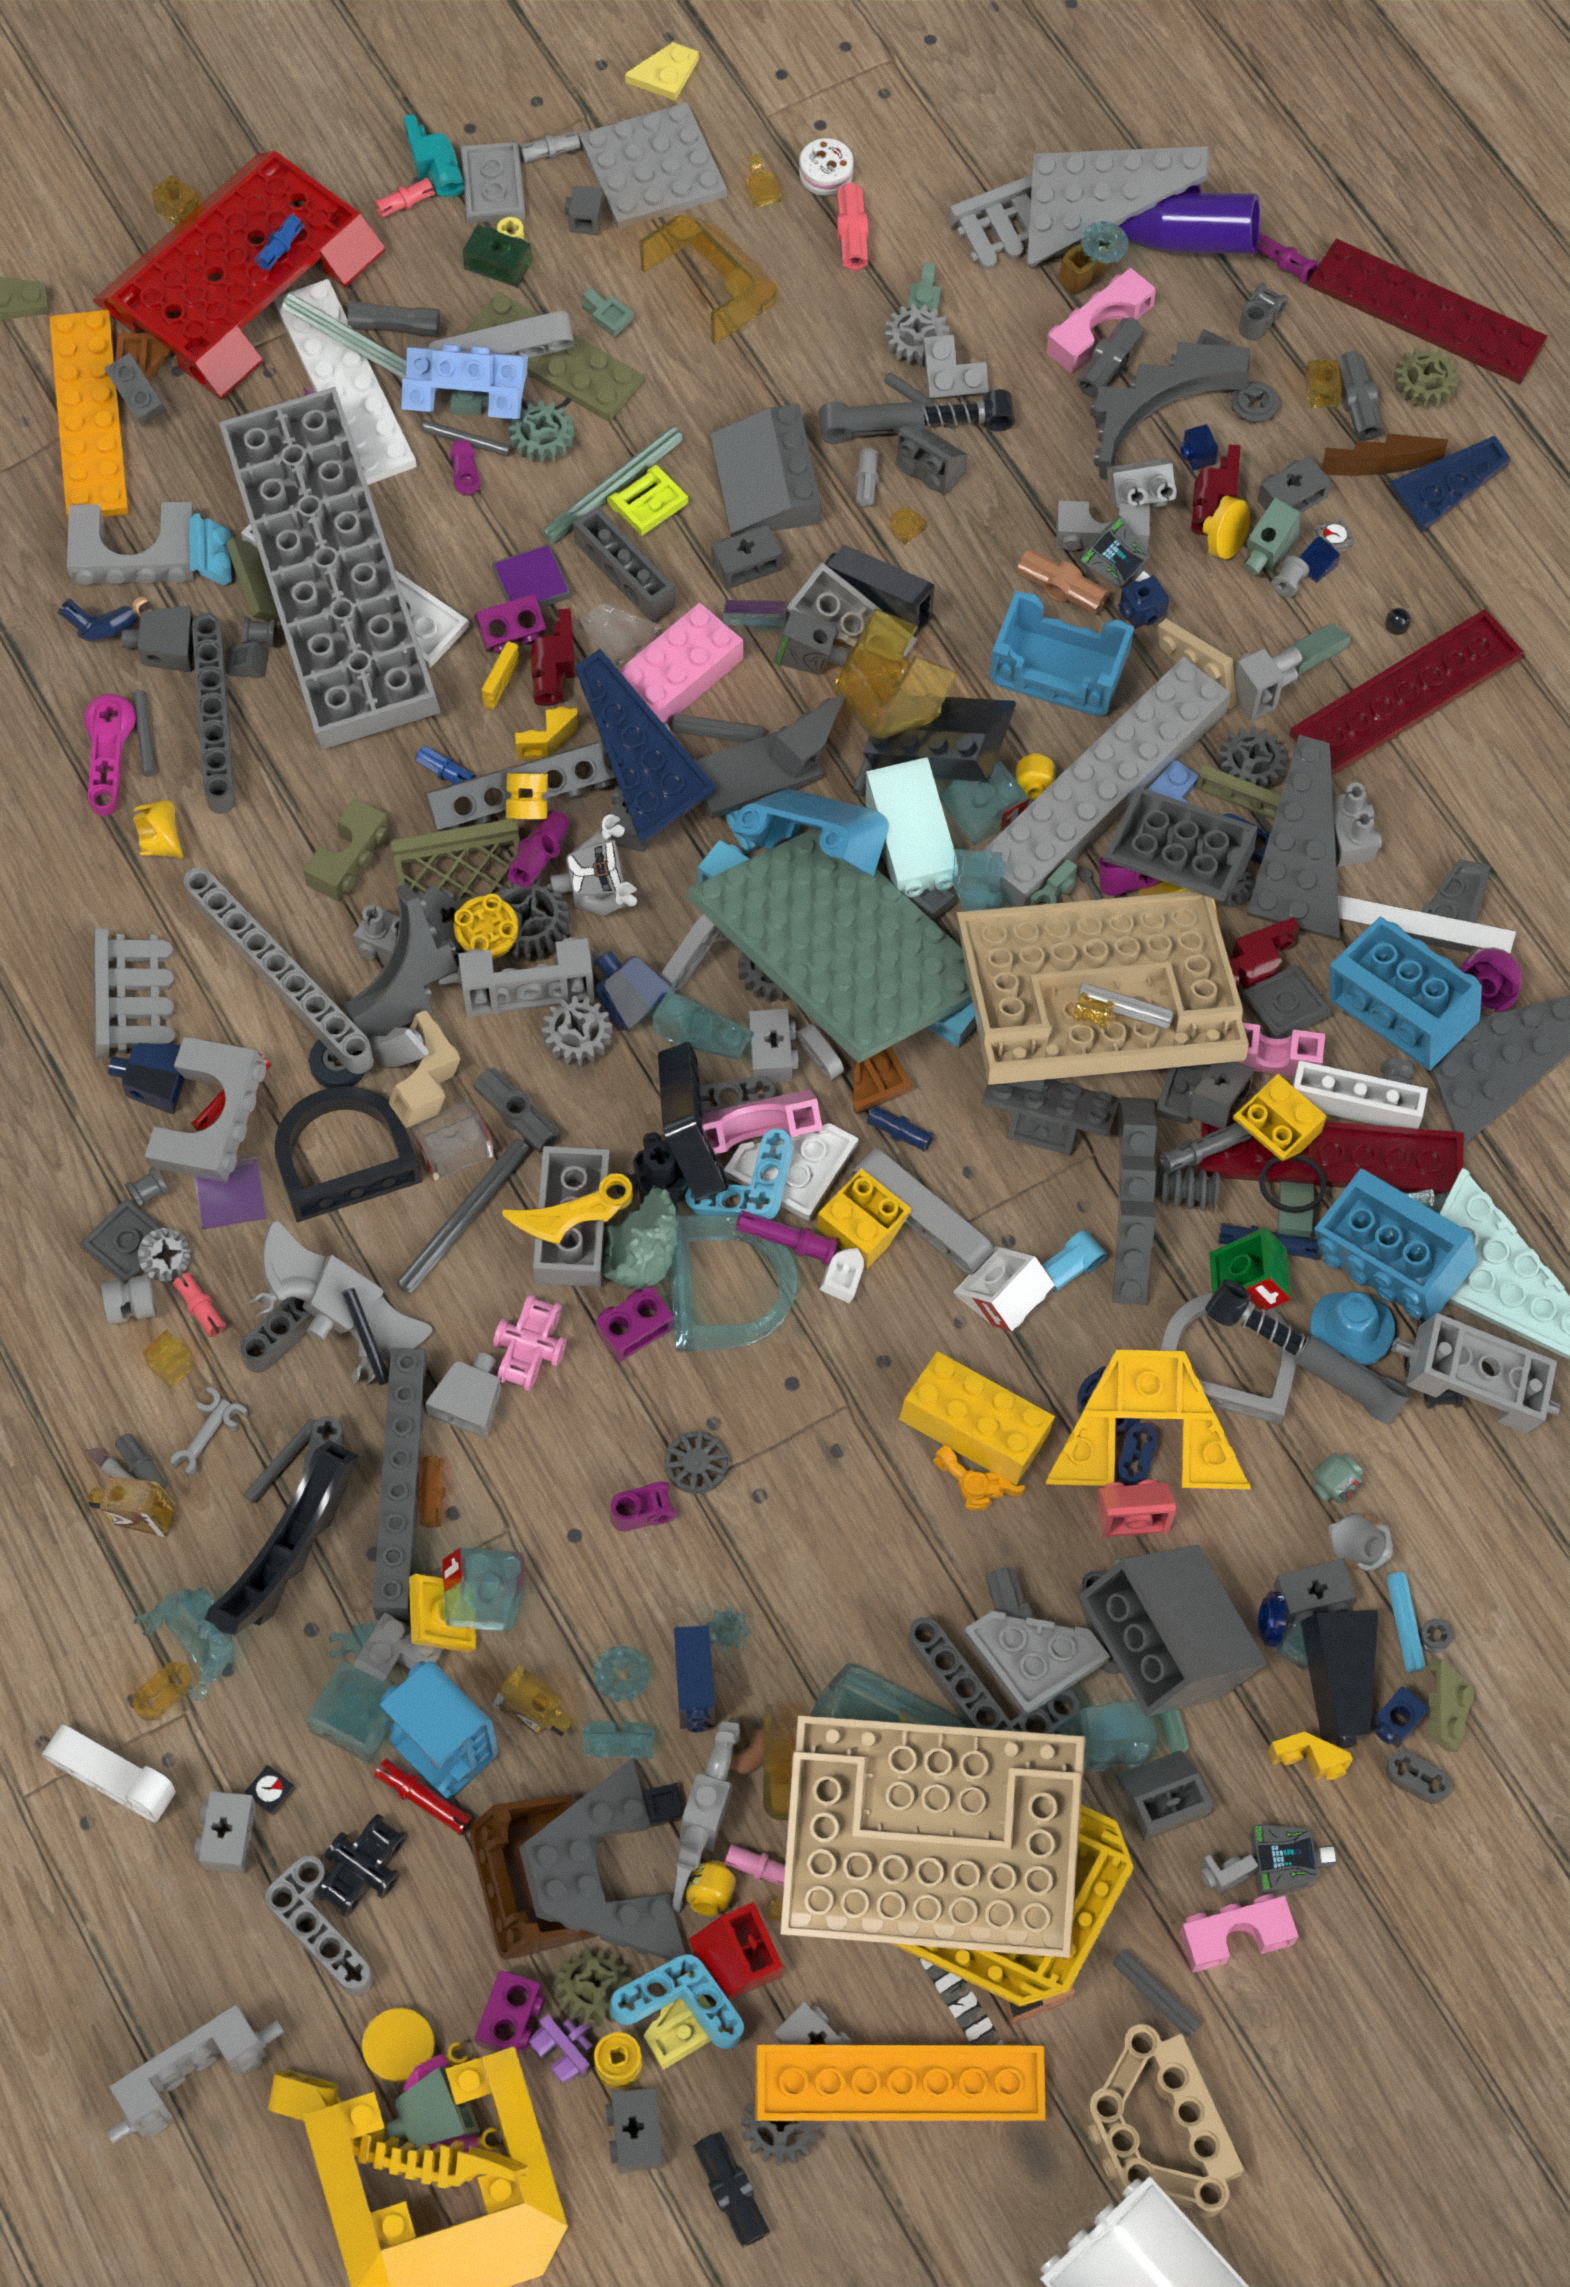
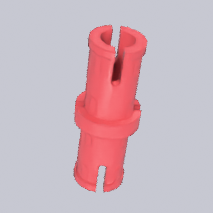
[374,178,435,219]
[173,1272,226,1337]

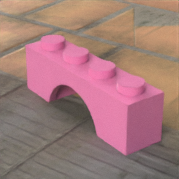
[1046,267,1156,374]
[703,1089,823,1154]

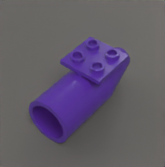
[1108,184,1261,254]

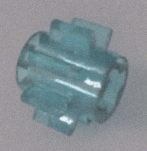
[706,1606,749,1652]

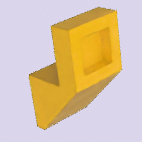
[515,707,578,759]
[1268,1731,1353,1781]

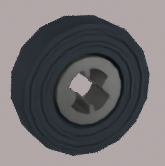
[308,1032,365,1088]

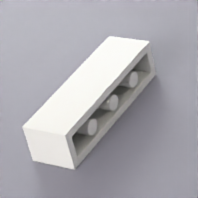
[1292,1061,1428,1129]

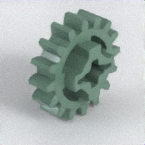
[508,400,574,463]

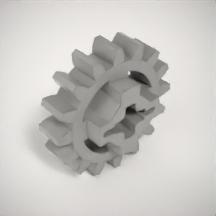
[885,304,949,365]
[542,996,613,1066]

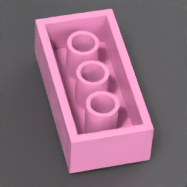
[619,602,743,723]

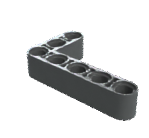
[908,1617,1079,1735]

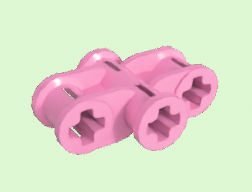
[493,1294,567,1392]

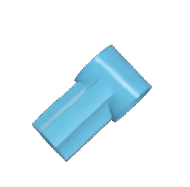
[1042,1229,1108,1292]

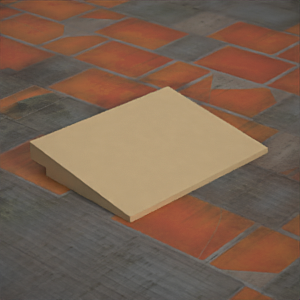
[956,891,1249,1085]
[781,1716,1086,1958]

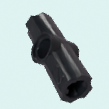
[693,2131,770,2248]

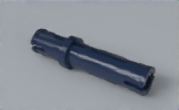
[1218,1223,1319,1260]

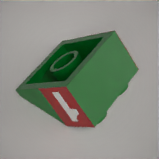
[1209,1227,1291,1312]

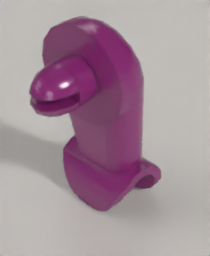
[450,440,481,496]

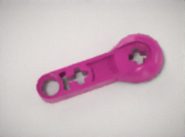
[83,693,136,816]

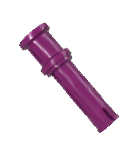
[1257,232,1318,284]
[735,1210,837,1266]

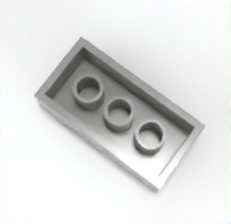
[533,1146,611,1287]

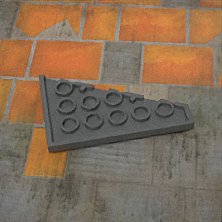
[1430,995,1570,1147]

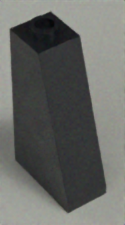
[825,545,935,637]
[1300,1610,1378,1749]

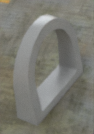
[1160,1293,1296,1425]

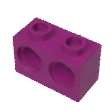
[474,594,546,654]
[595,1285,674,1363]
[474,1970,545,2056]

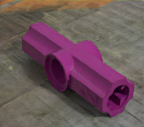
[507,810,570,888]

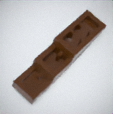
[1321,433,1448,476]

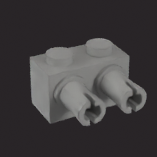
[1107,458,1177,508]
[1235,646,1302,722]
[1332,783,1382,867]
[353,905,400,963]

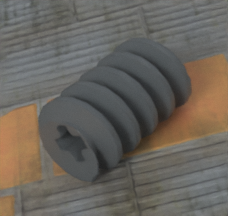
[1154,1166,1220,1212]

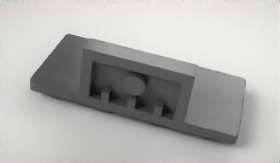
[982,1079,1120,1155]

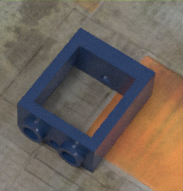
[674,1625,715,1733]

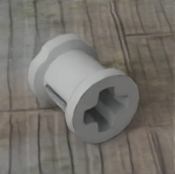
[1271,556,1309,597]

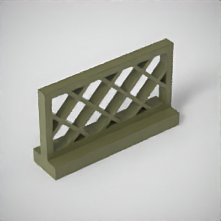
[390,819,520,905]

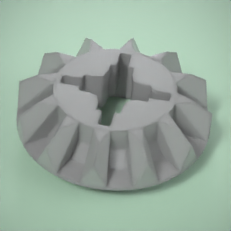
[138,1228,191,1281]

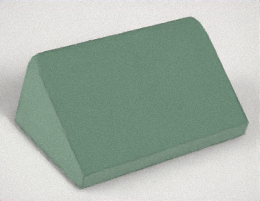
[1280,623,1351,676]

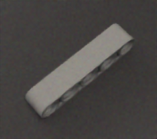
[428,312,574,358]
[851,1149,994,1275]

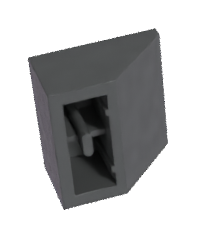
[896,424,968,495]
[1116,1751,1213,1841]

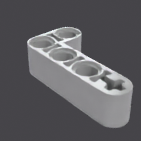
[265,1856,373,1997]

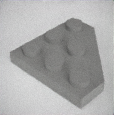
[963,1611,1110,1716]

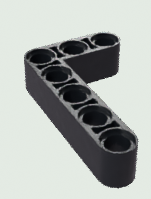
[658,1041,729,1200]

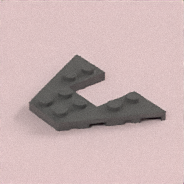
[519,1759,685,1961]

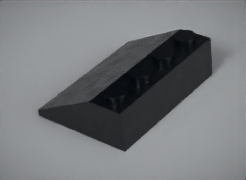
[863,694,1016,782]

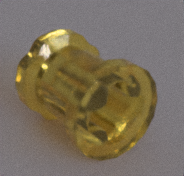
[1073,992,1114,1030]

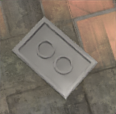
[461,142,525,223]

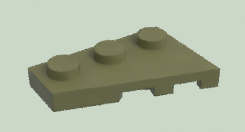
[0,277,50,320]

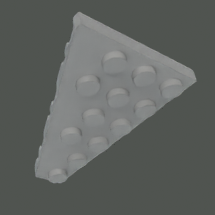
[1027,146,1210,268]

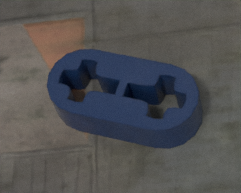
[1117,1422,1158,1486]

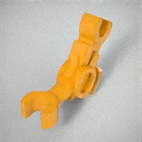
[933,1445,1025,1511]

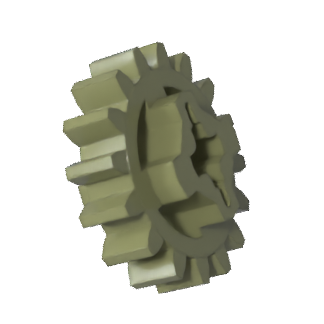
[1393,346,1460,408]
[553,1949,632,2027]

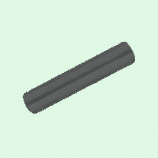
[672,714,765,742]
[1113,1949,1201,2037]

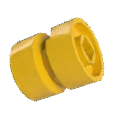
[506,773,548,819]
[594,2032,642,2090]

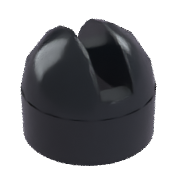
[1385,607,1411,635]

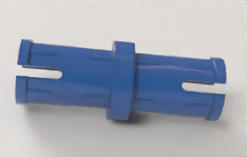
[255,215,304,271]

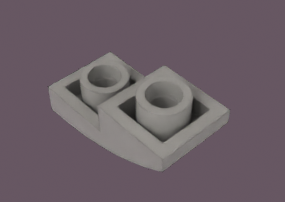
[368,1027,430,1067]

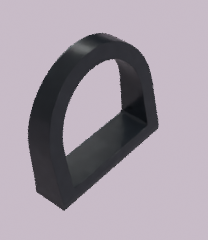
[274,1086,422,1223]

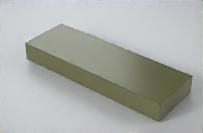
[226,537,280,622]
[1195,764,1281,820]

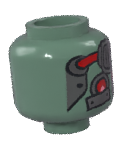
[1312,1453,1364,1503]

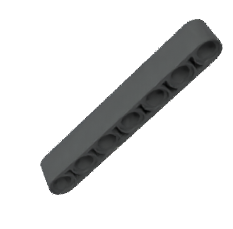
[192,613,235,814]

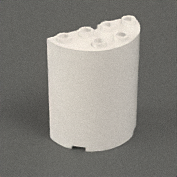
[1040,2176,1249,2287]

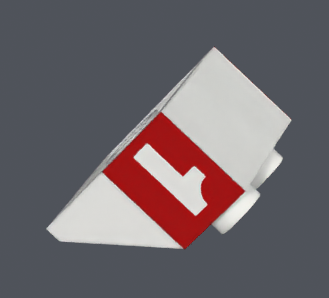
[953,1246,1055,1332]

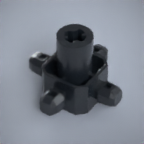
[615,1132,688,1218]

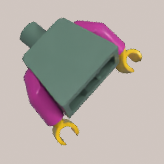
[386,2042,501,2153]

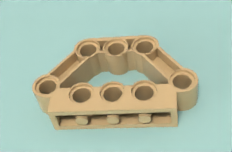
[1086,2024,1244,2218]

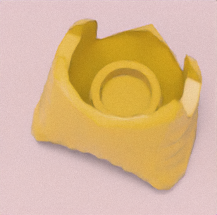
[133,800,184,859]

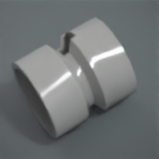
[101,1274,156,1325]

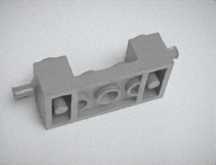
[439,937,605,1017]
[1391,1313,1561,1434]
[105,2004,284,2145]

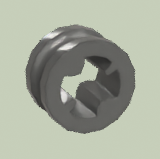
[1419,1619,1452,1653]

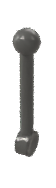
[1079,868,1103,900]

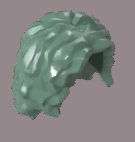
[602,1188,678,1289]

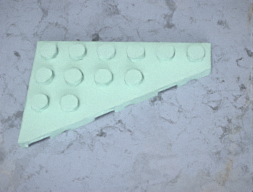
[1440,1168,1570,1360]

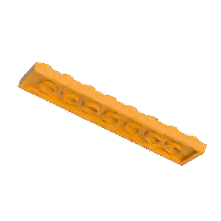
[49,310,129,521]
[755,2045,1046,2121]

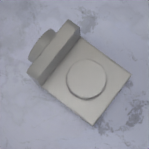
[1199,1854,1258,1896]

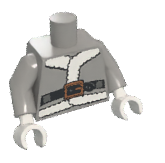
[550,814,637,916]

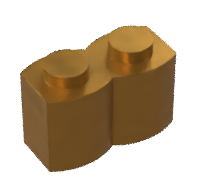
[1058,228,1119,293]

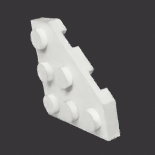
[724,1124,859,1221]

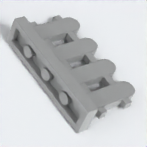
[946,175,1032,270]
[94,929,175,1058]

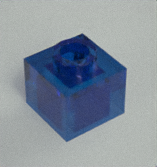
[1180,424,1218,471]

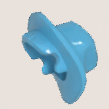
[1310,1290,1395,1366]

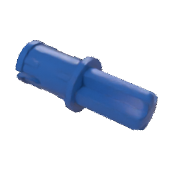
[415,746,476,784]

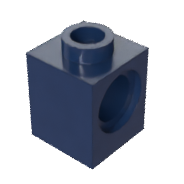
[1371,1686,1430,1748]

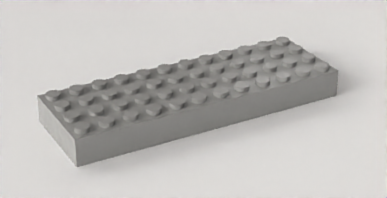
[219,386,441,750]

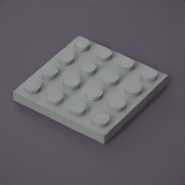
[579,102,727,229]

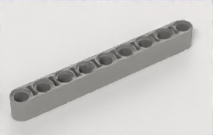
[183,867,374,1074]

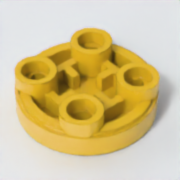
[1203,495,1250,560]
[454,894,519,959]
[362,2008,435,2083]

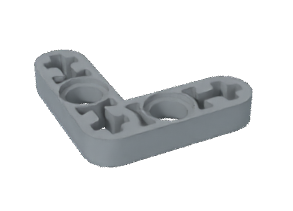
[660,914,729,992]

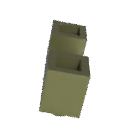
[303,798,389,902]

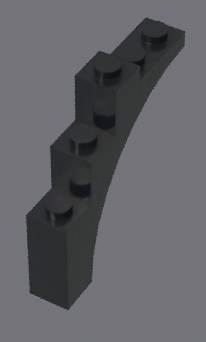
[205,1440,359,1636]

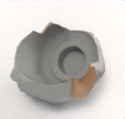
[1328,1513,1394,1572]

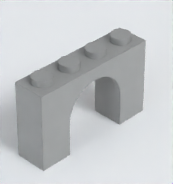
[67,502,195,585]
[144,1037,266,1183]

